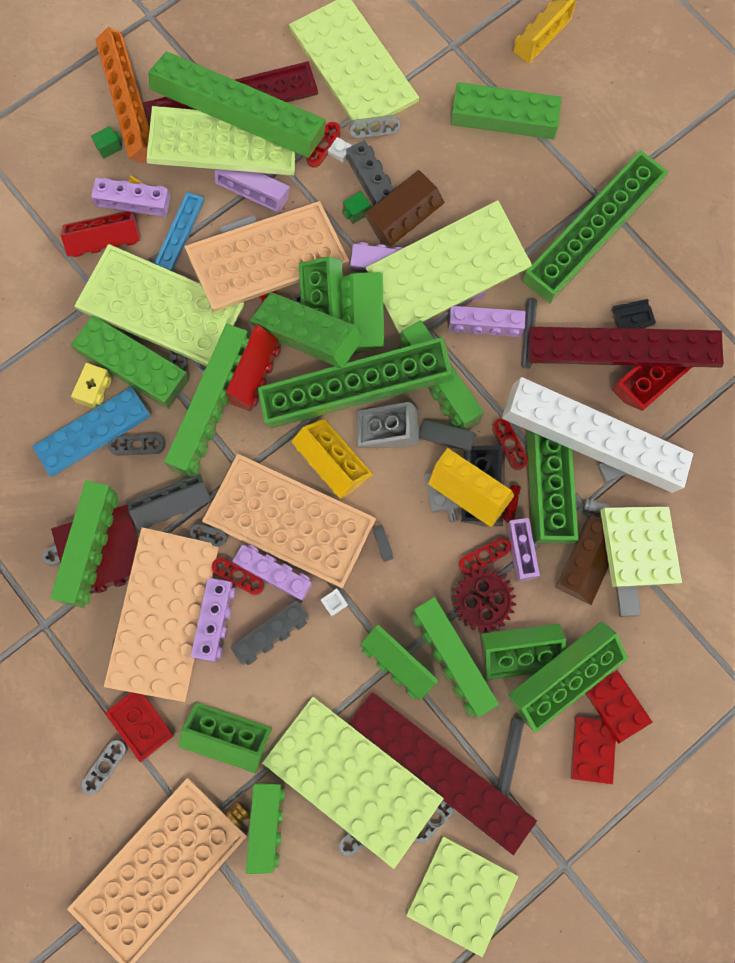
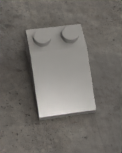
[357,402,419,447]

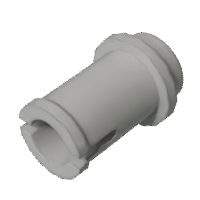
[583,497,609,514]

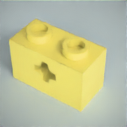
[71,363,112,409]

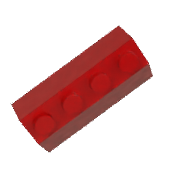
[60,211,140,257]
[226,325,281,412]
[612,366,693,411]

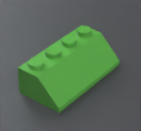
[298,256,343,320]
[341,272,384,354]
[361,624,439,700]
[481,624,566,680]
[178,702,272,773]
[246,782,285,874]

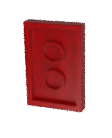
[585,670,653,744]
[105,692,175,762]
[571,717,616,784]

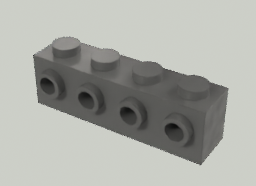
[346,140,394,206]
[127,474,211,530]
[230,600,309,665]

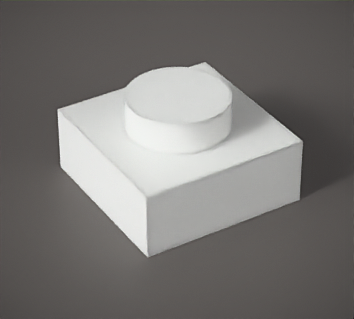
[328,137,352,162]
[321,589,348,617]

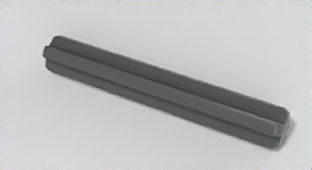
[521,298,537,369]
[497,718,525,797]

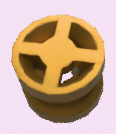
[225,801,251,828]

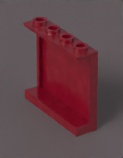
[51,505,138,593]

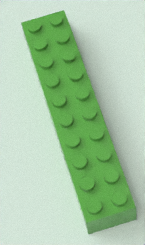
[148,51,326,158]
[522,150,668,304]
[258,337,455,428]

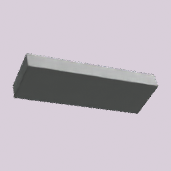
[419,420,477,452]

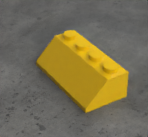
[513,0,577,64]
[291,419,373,499]
[428,448,514,528]

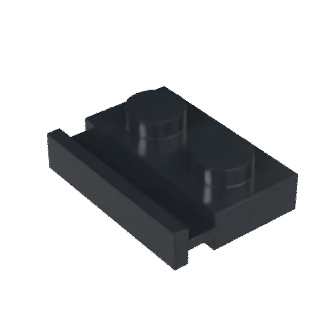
[611,299,656,329]

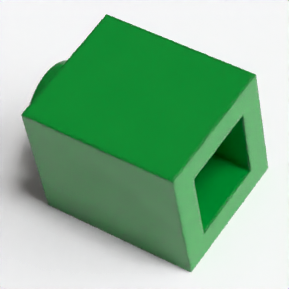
[91,126,122,159]
[342,191,371,224]

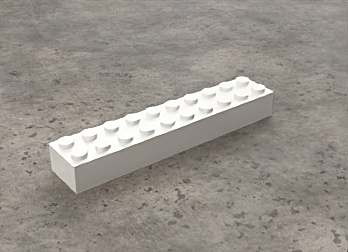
[502,377,694,493]

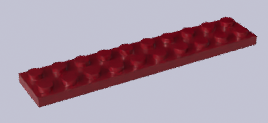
[142,61,318,129]
[529,327,724,368]
[348,692,537,856]

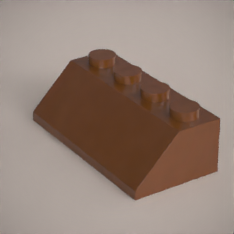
[364,170,445,246]
[555,515,609,605]

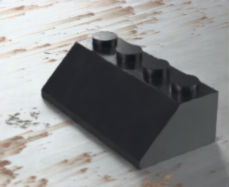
[461,446,505,526]

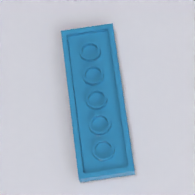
[32,386,151,478]

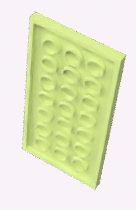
[289,0,419,131]
[147,106,295,175]
[366,200,532,334]
[74,244,244,366]
[262,697,444,869]

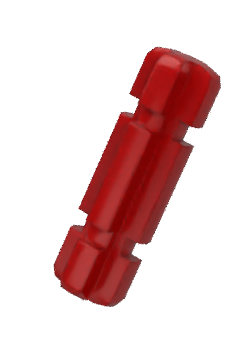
[503,485,521,522]

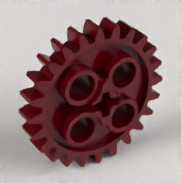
[452,568,516,633]

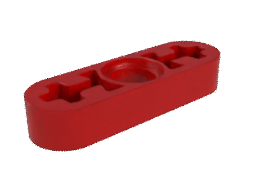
[306,122,341,168]
[492,418,528,470]
[458,538,511,575]
[212,558,264,596]

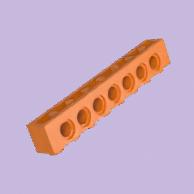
[95,27,150,163]

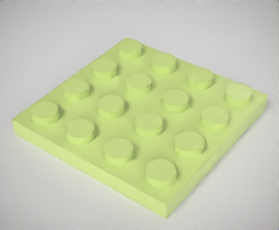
[600,507,682,587]
[406,836,518,957]

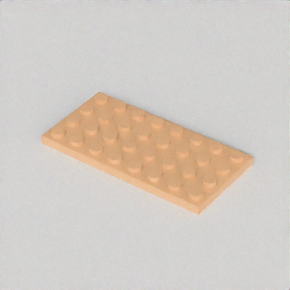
[184,201,349,312]
[202,454,376,589]
[103,527,219,702]
[67,778,248,963]

